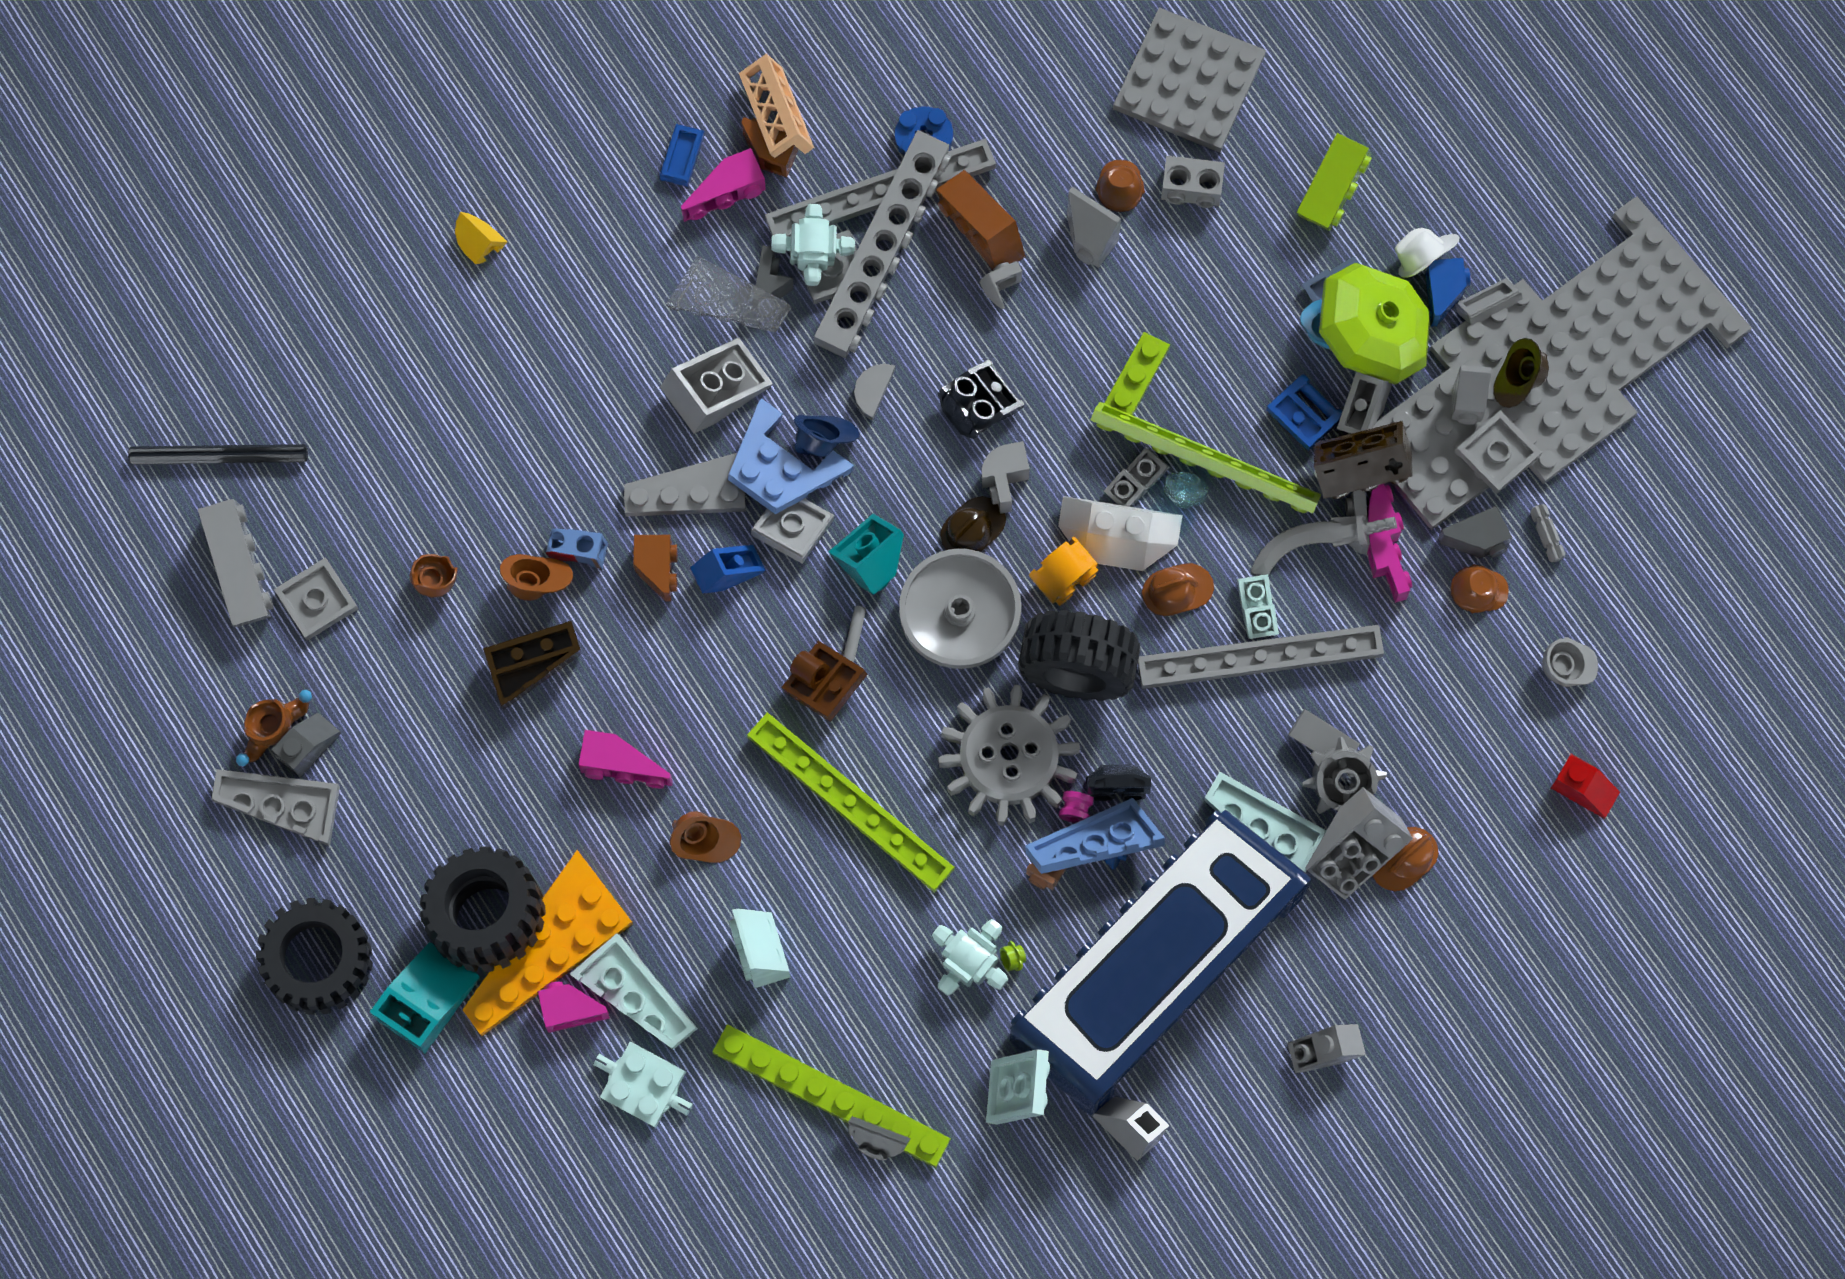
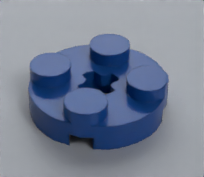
[895,106,953,156]

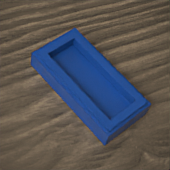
[660,124,705,187]

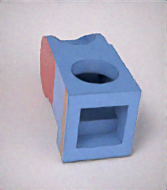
[546,529,608,569]

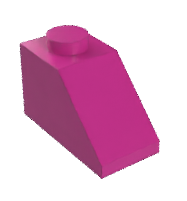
[538,982,610,1033]

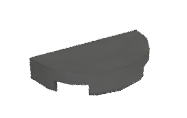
[848,1116,911,1160]

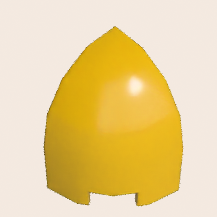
[455,212,507,264]

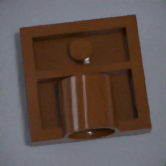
[781,640,868,722]

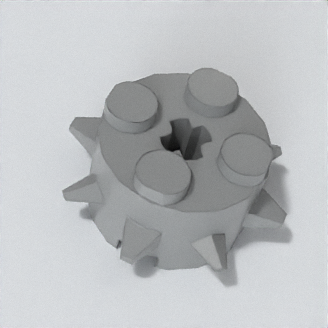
[1302,737,1387,814]

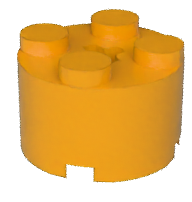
[1028,536,1099,606]

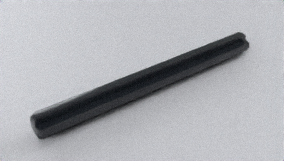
[128,444,308,464]

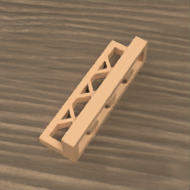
[739,54,814,158]

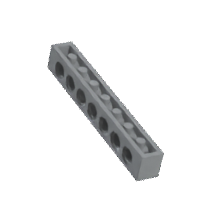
[814,130,952,359]

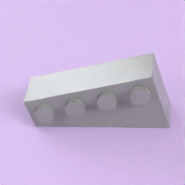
[198,499,274,627]

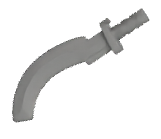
[1251,515,1397,576]

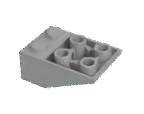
[1305,787,1413,900]

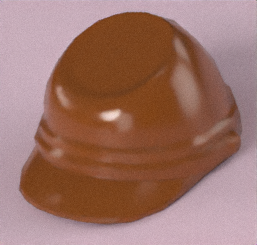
[1095,160,1145,212]
[1450,564,1509,613]

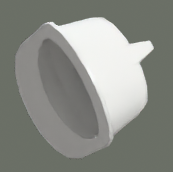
[1395,228,1460,278]

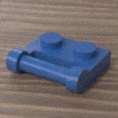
[1266,374,1343,451]

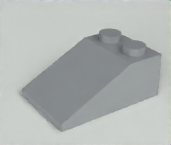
[660,337,773,434]

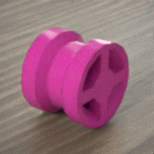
[1059,791,1094,823]

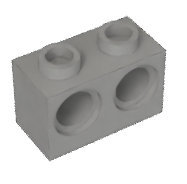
[1161,156,1225,208]

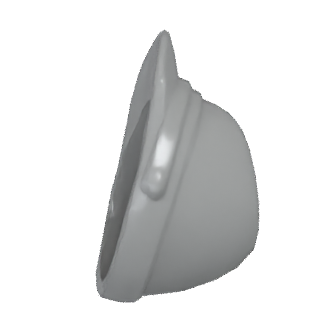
[1542,637,1598,687]

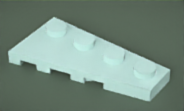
[1204,772,1327,873]

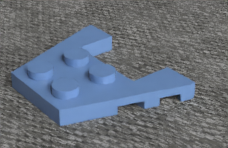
[728,399,854,514]

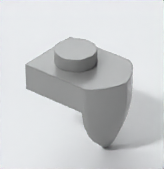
[979,261,1022,309]

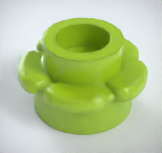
[1000,941,1026,971]

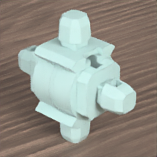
[771,204,855,286]
[932,919,1008,996]

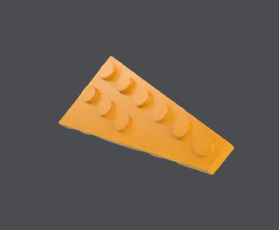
[462,850,633,1036]

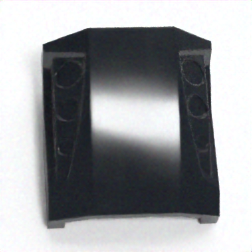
[938,359,1025,439]
[1086,764,1151,801]

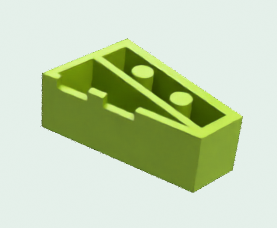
[1296,133,1372,231]

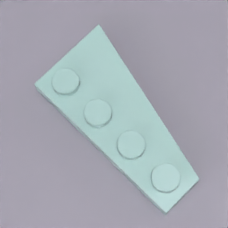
[570,933,698,1049]

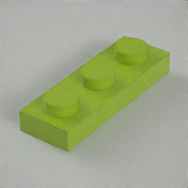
[1104,332,1170,415]

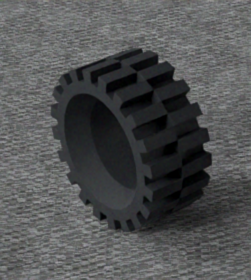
[256,898,373,1015]

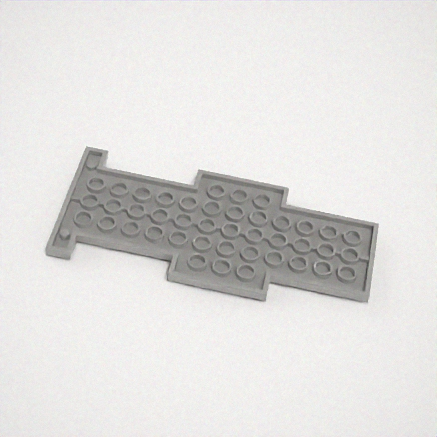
[1373,196,1752,530]

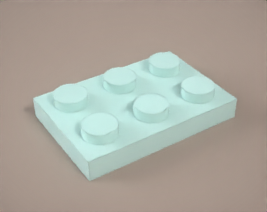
[986,1049,1050,1125]

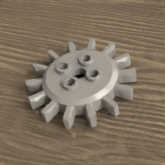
[938,685,1080,826]

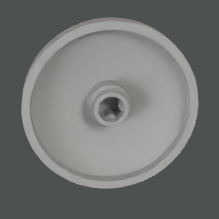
[899,549,1021,669]

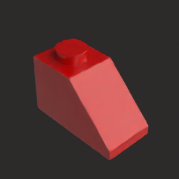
[1551,754,1620,819]

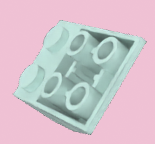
[729,909,791,988]

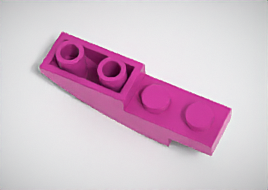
[1367,484,1412,603]

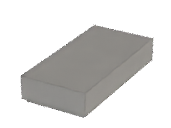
[1455,278,1523,325]

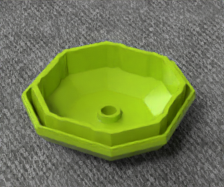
[1319,263,1430,385]

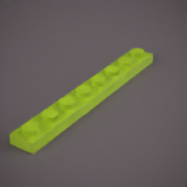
[1090,402,1321,514]
[747,712,955,893]
[712,1024,951,1168]

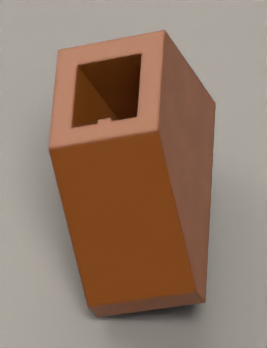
[741,117,799,178]
[633,535,678,602]

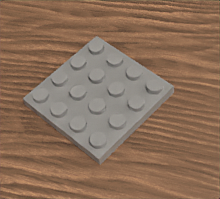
[1113,7,1266,153]

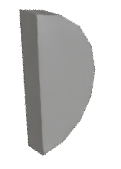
[854,364,895,421]

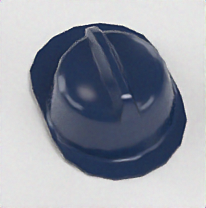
[794,415,860,457]

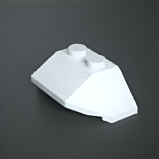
[1058,496,1183,571]

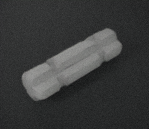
[1530,504,1566,562]

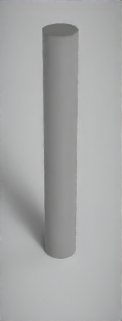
[843,606,866,662]

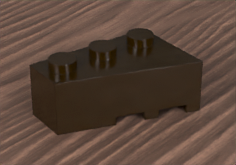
[483,621,582,711]

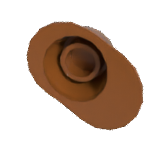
[500,554,573,601]
[1142,563,1214,616]
[670,811,742,863]
[1372,827,1439,892]

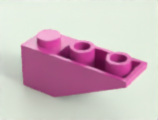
[681,148,766,222]
[579,730,673,789]

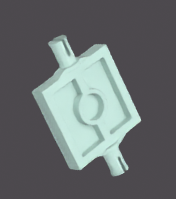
[593,1042,693,1128]

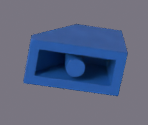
[1424,258,1471,327]
[690,545,766,593]

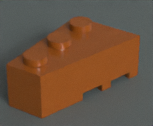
[936,170,1026,270]

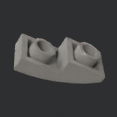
[1104,447,1170,507]
[1288,709,1360,754]

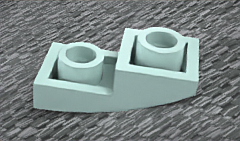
[1237,574,1279,639]

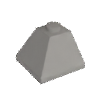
[1067,187,1121,268]

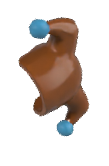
[236,690,312,766]

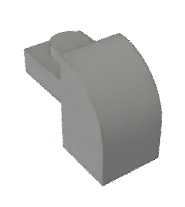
[982,441,1030,514]

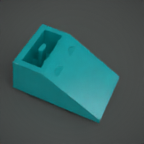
[370,942,480,1054]

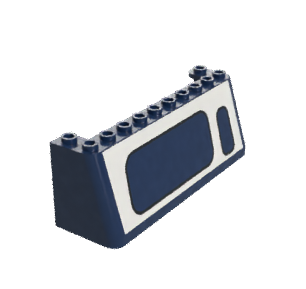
[1010,810,1312,1118]

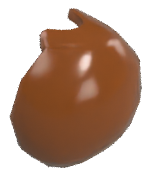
[410,554,457,598]

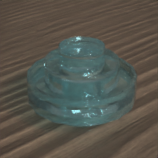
[1163,472,1209,509]

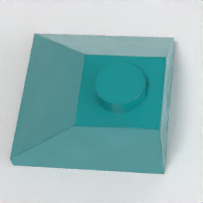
[828,513,904,595]

